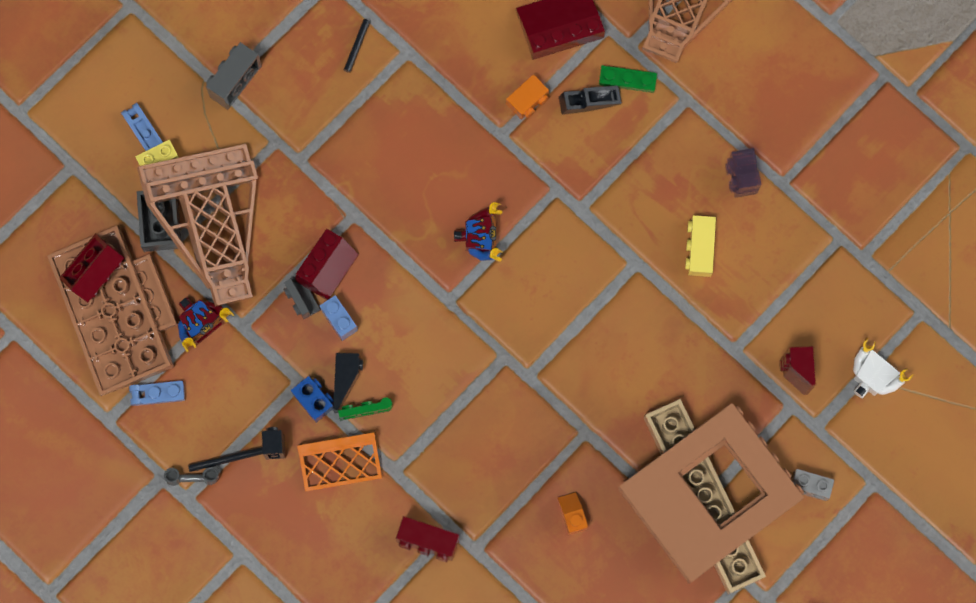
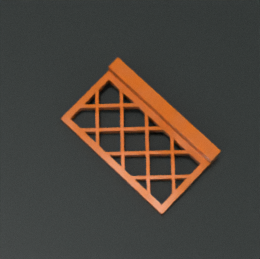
[297,432,382,491]

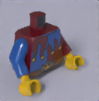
[454,202,503,262]
[178,297,234,352]

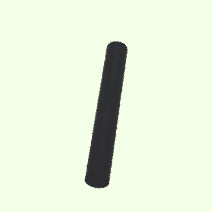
[344,19,370,73]

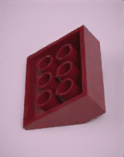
[516,0,605,60]

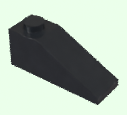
[333,353,363,413]

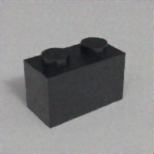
[262,427,286,460]

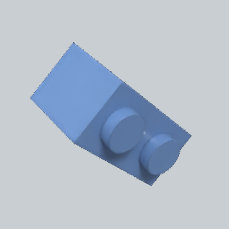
[320,295,358,341]

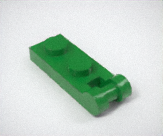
[338,397,393,421]

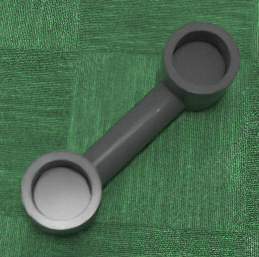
[164,467,219,486]

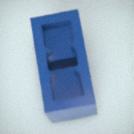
[291,376,334,423]

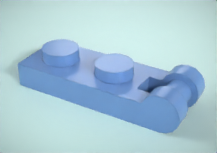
[121,103,163,151]
[129,381,185,406]

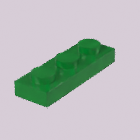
[599,65,657,93]

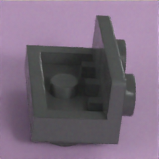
[283,279,320,319]

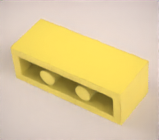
[685,215,716,277]

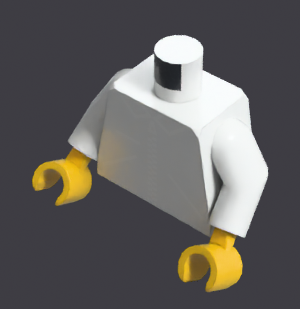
[853,338,913,398]

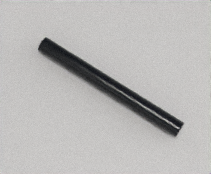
[188,447,263,472]

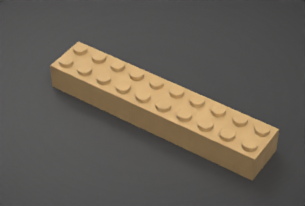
[644,399,766,595]

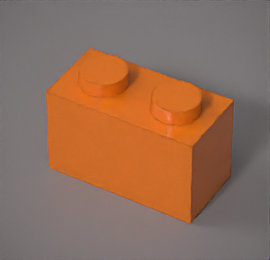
[506,74,549,120]

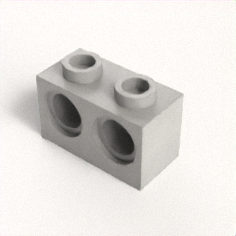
[791,469,834,501]

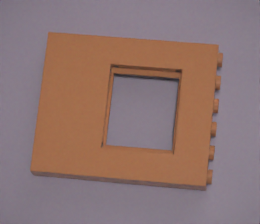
[618,403,804,584]

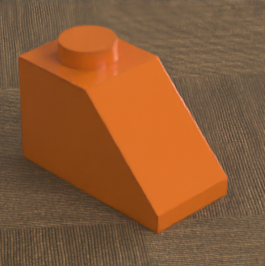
[557,492,588,535]

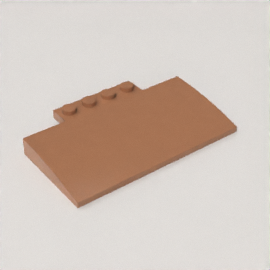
[47,226,178,396]

